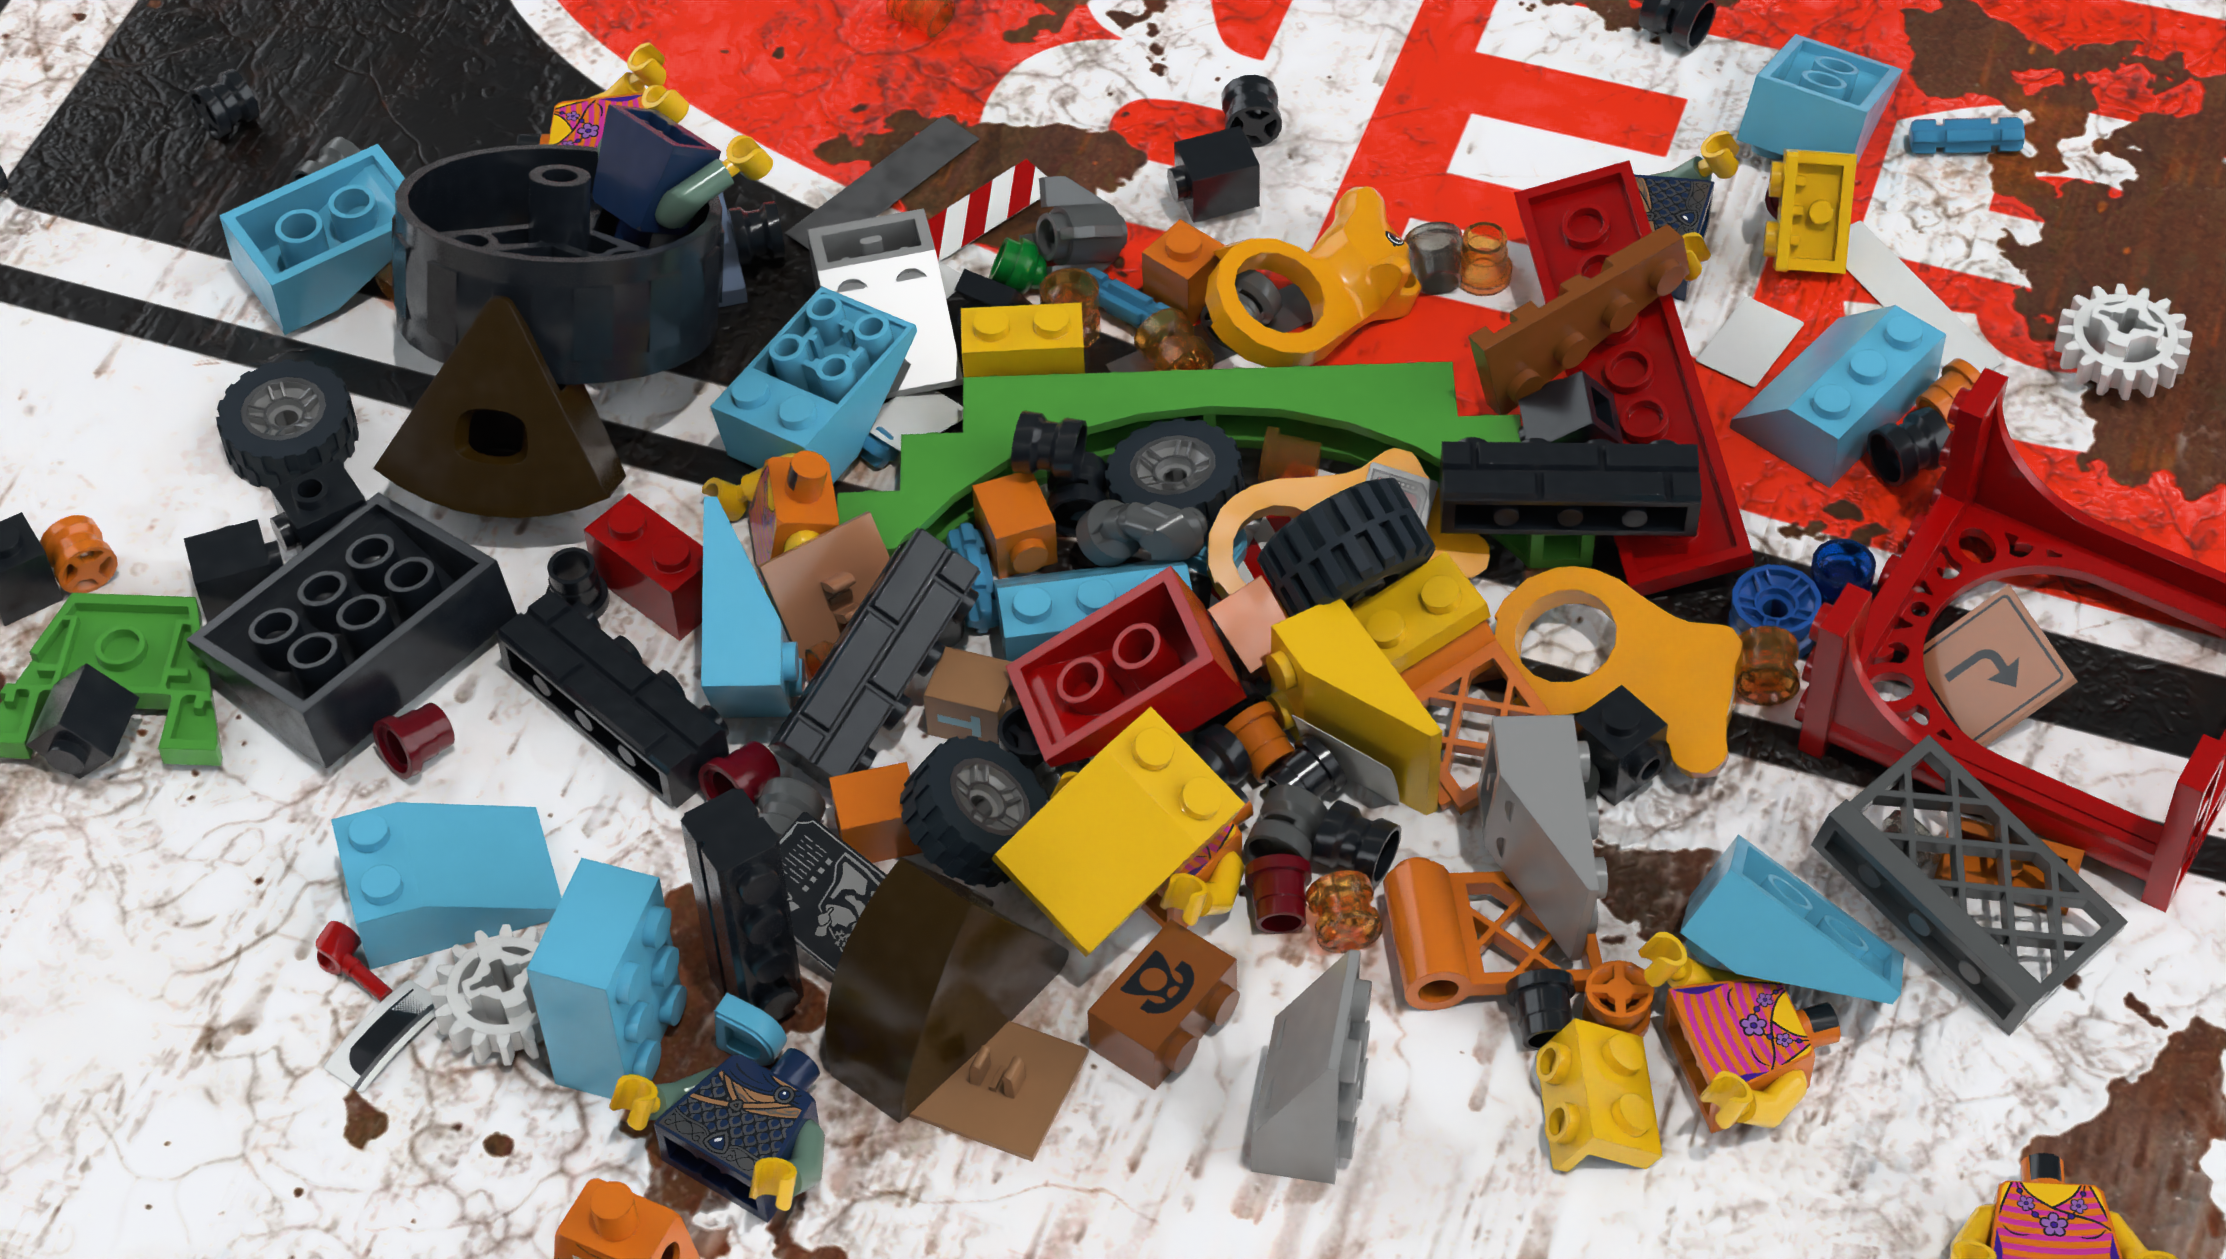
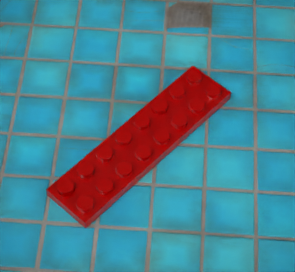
[1514,160,1755,596]

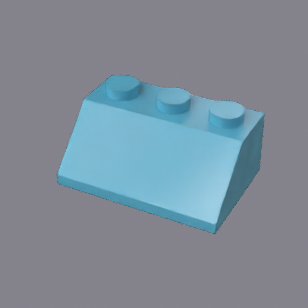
[1730,305,1946,488]
[993,560,1192,662]

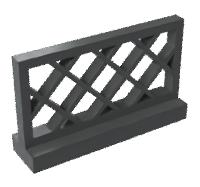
[1811,735,2128,1036]

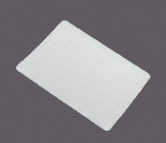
[1291,715,1399,805]

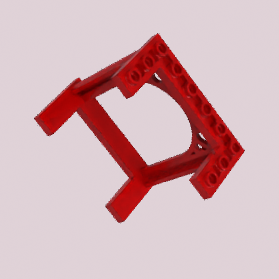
[1794,368,2226,913]

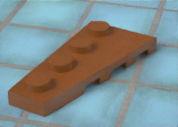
[1468,224,1690,415]

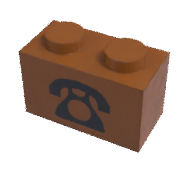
[1087,919,1240,1090]

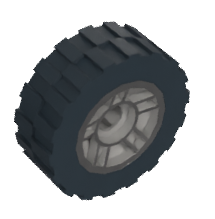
[216,359,359,490]
[1105,418,1246,543]
[900,736,1049,888]

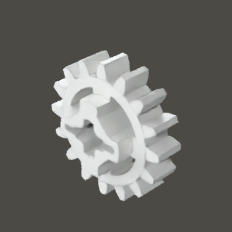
[2054,284,2193,400]
[430,924,544,1066]

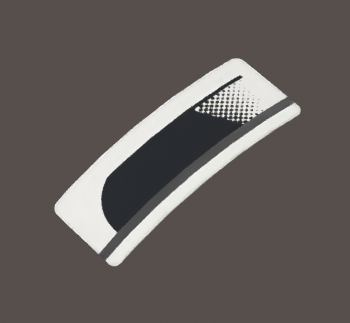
[324,980,435,1093]

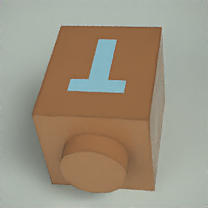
[923,646,1021,744]

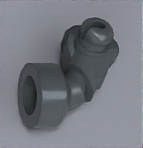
[1076,500,1208,567]

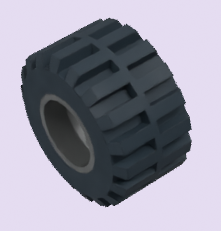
[1257,478,1436,617]

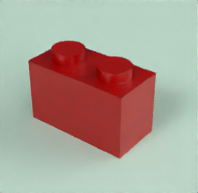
[583,493,703,641]

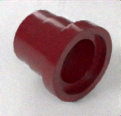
[373,703,455,779]
[698,741,781,805]
[1244,854,1312,934]

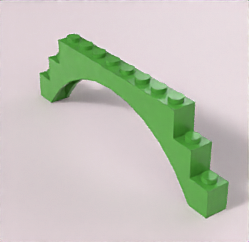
[837,362,1595,568]

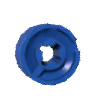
[1728,564,1821,666]

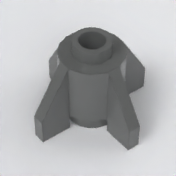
[1019,176,1128,296]

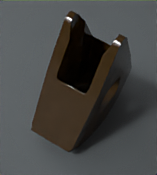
[373,296,626,519]
[825,857,1069,1123]

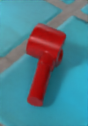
[316,921,393,1002]

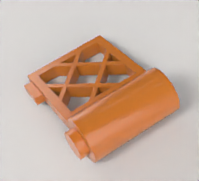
[1400,620,1552,815]
[1383,857,1603,1011]

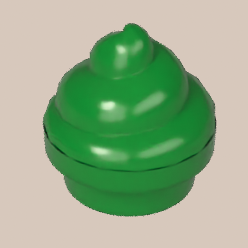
[989,237,1048,295]

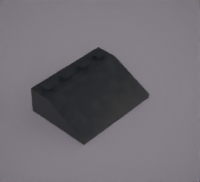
[186,492,518,768]

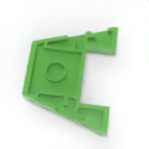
[0,593,223,766]

